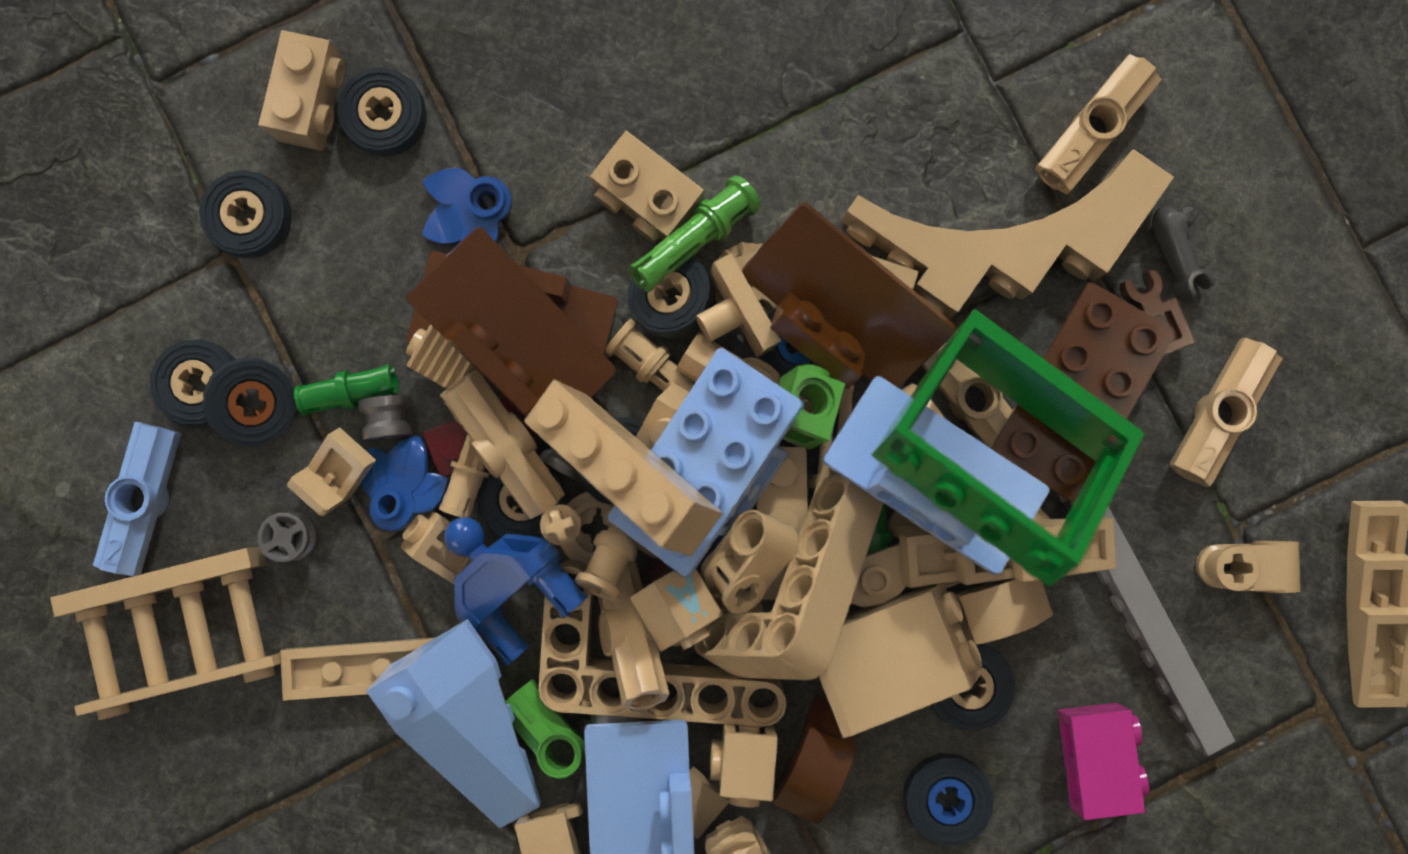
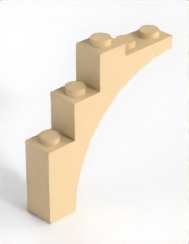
[842,149,1174,319]

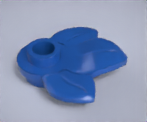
[423,168,512,245]
[361,436,450,531]

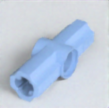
[93,422,182,576]

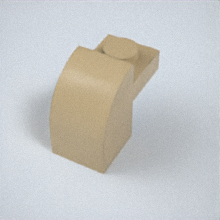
[953,578,1053,645]

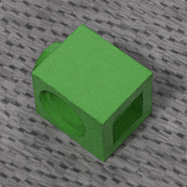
[779,365,845,450]

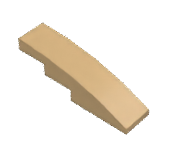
[1346,501,1408,708]
[899,517,1116,588]

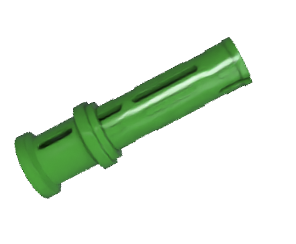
[628,175,761,292]

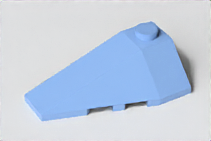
[366,619,542,828]

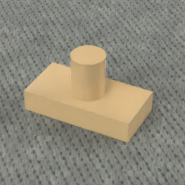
[696,253,781,358]

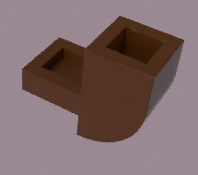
[773,695,857,825]

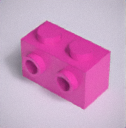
[1058,703,1149,820]

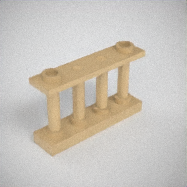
[50,547,281,720]

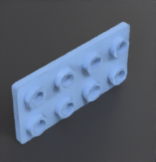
[608,348,804,576]
[822,376,1049,574]
[584,719,694,854]

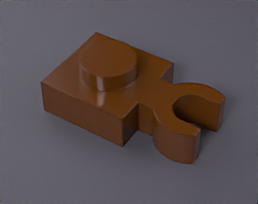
[1119,269,1195,356]

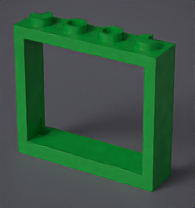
[871,309,1144,587]

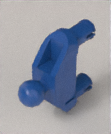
[444,517,588,667]

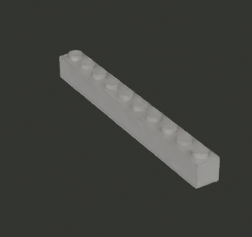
[1052,491,1236,756]

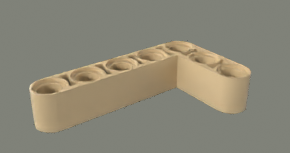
[694,464,883,680]
[539,560,786,727]

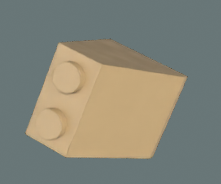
[819,583,982,738]

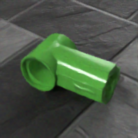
[505,679,586,779]

